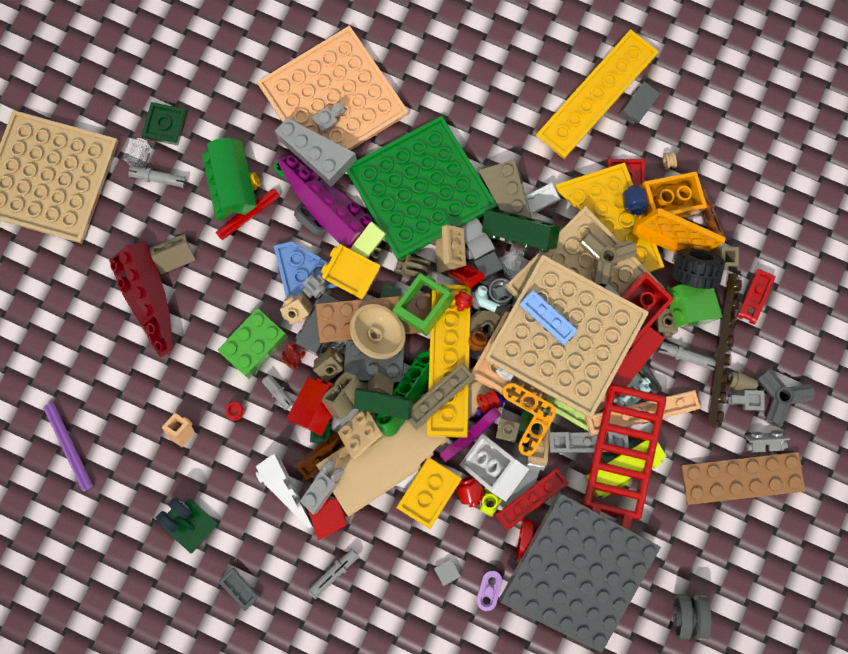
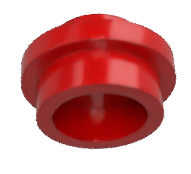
[225,401,245,421]

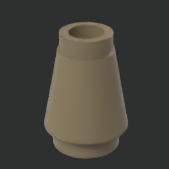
[727,371,758,390]

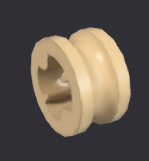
[662,152,677,170]

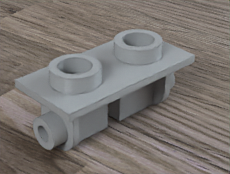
[745,430,790,453]

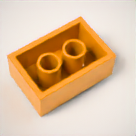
[639,172,707,218]

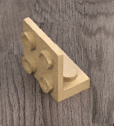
[436,225,466,273]
[338,410,383,460]

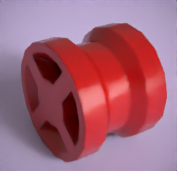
[476,390,500,413]

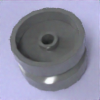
[673,594,711,640]

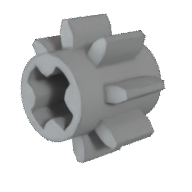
[303,275,326,298]

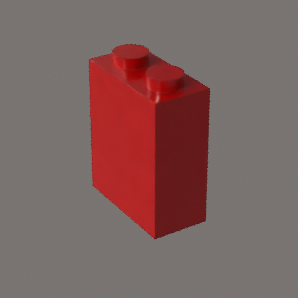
[286,377,335,436]

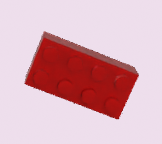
[620,272,674,349]

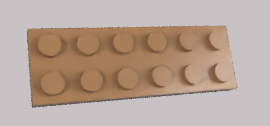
[315,293,431,343]
[681,452,806,505]

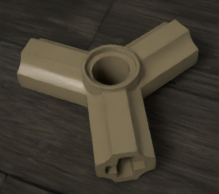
[579,231,637,287]

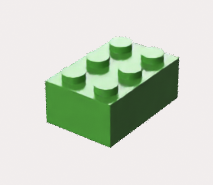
[217,308,288,379]

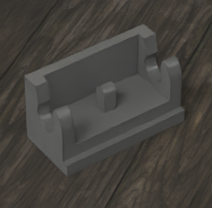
[618,81,660,124]

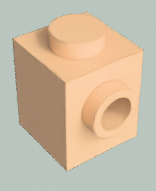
[162,413,195,447]

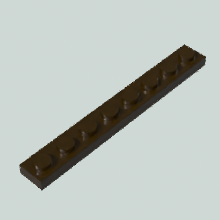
[708,273,742,428]

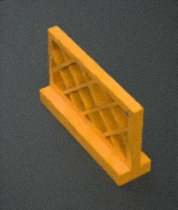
[632,208,726,254]

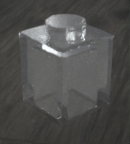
[123,138,152,169]

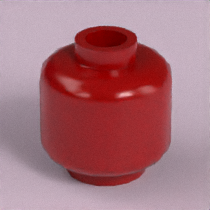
[456,476,485,507]

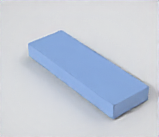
[519,290,578,346]

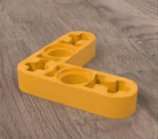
[502,383,556,456]

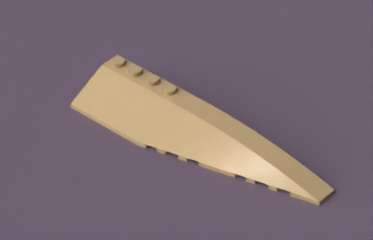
[316,367,493,517]

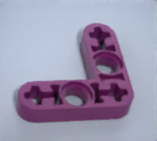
[439,407,501,463]

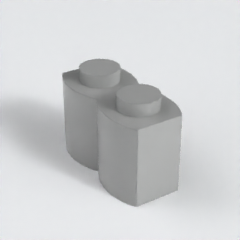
[460,218,495,261]

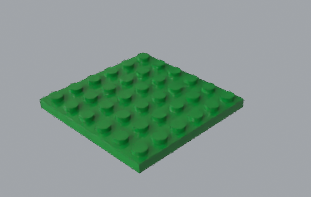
[346,116,497,261]

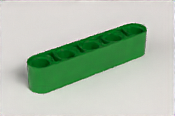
[376,351,430,437]

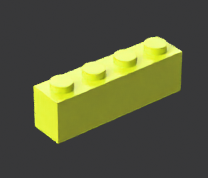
[584,440,667,498]

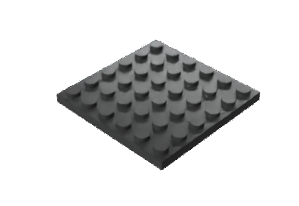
[498,492,661,653]

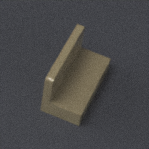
[150,234,195,274]

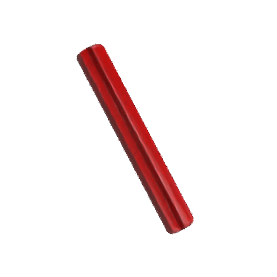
[216,189,280,240]

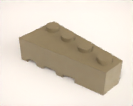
[478,159,532,218]

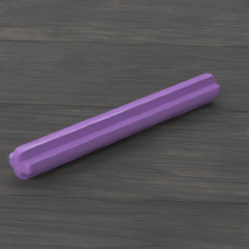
[43,403,93,491]

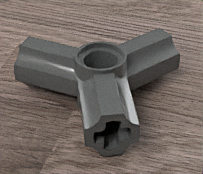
[757,368,815,427]

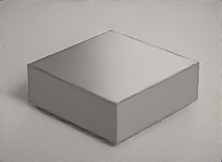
[434,559,461,586]

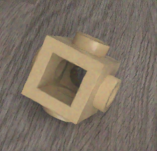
[280,292,314,325]

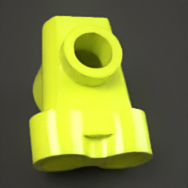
[480,487,502,517]

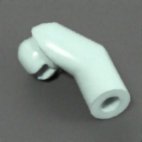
[475,286,498,312]

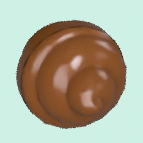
[468,331,488,351]

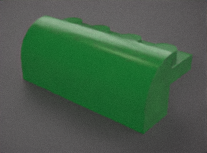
[202,138,257,221]

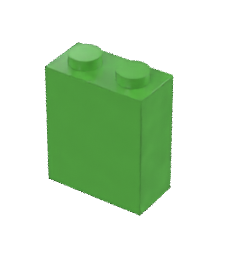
[667,284,723,328]

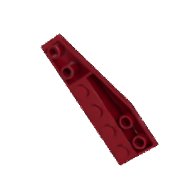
[109,242,173,357]

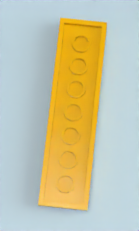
[536,29,659,159]
[427,284,471,438]

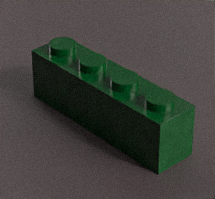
[482,209,561,252]

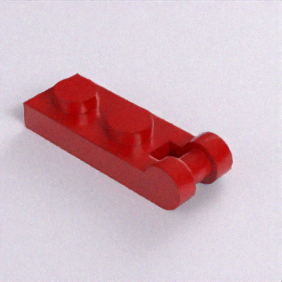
[736,269,776,325]

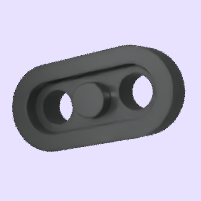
[294,205,326,235]

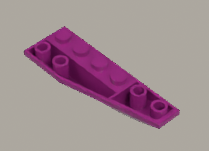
[278,155,377,249]

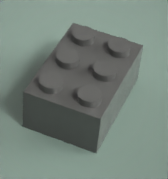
[344,340,405,385]

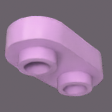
[476,571,502,611]

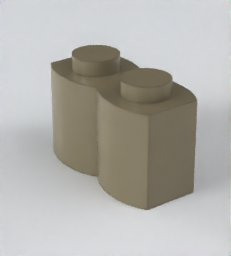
[322,372,364,420]

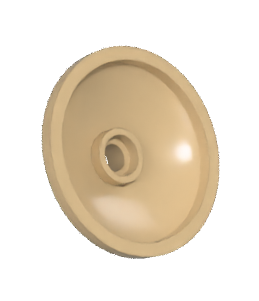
[350,304,405,359]

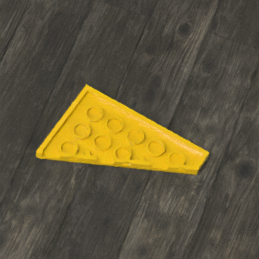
[555,163,664,273]

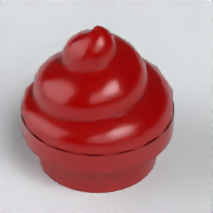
[454,291,474,312]

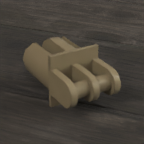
[394,254,431,278]

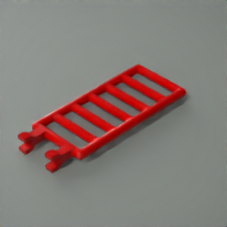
[583,384,666,530]

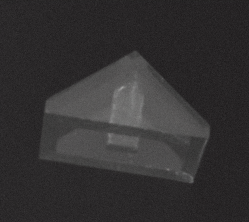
[499,247,526,281]

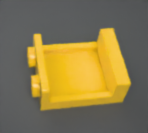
[321,244,381,300]

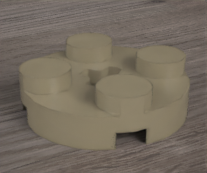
[470,310,501,349]

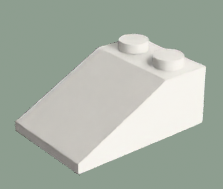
[460,434,529,501]

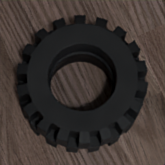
[672,248,726,289]

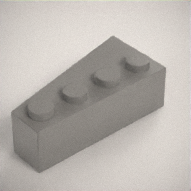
[275,118,357,187]

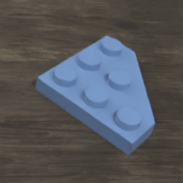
[274,241,340,298]

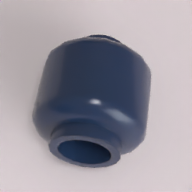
[622,185,649,215]

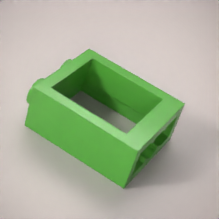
[392,273,454,336]

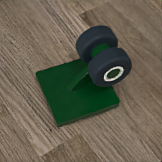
[156,497,218,553]

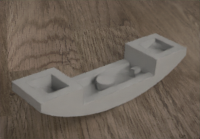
[549,431,629,453]

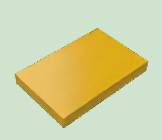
[396,458,462,529]

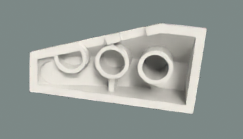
[255,454,313,528]

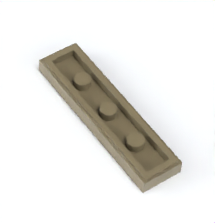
[407,363,475,430]

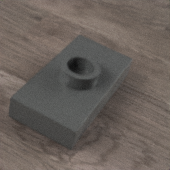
[218,567,261,611]

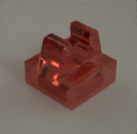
[280,344,305,371]

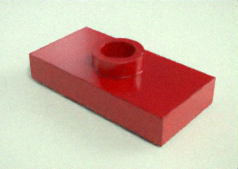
[447,264,485,288]

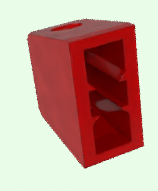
[308,498,356,540]

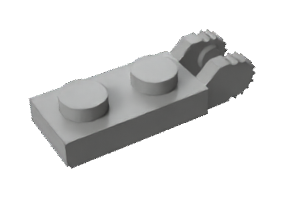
[300,459,344,515]

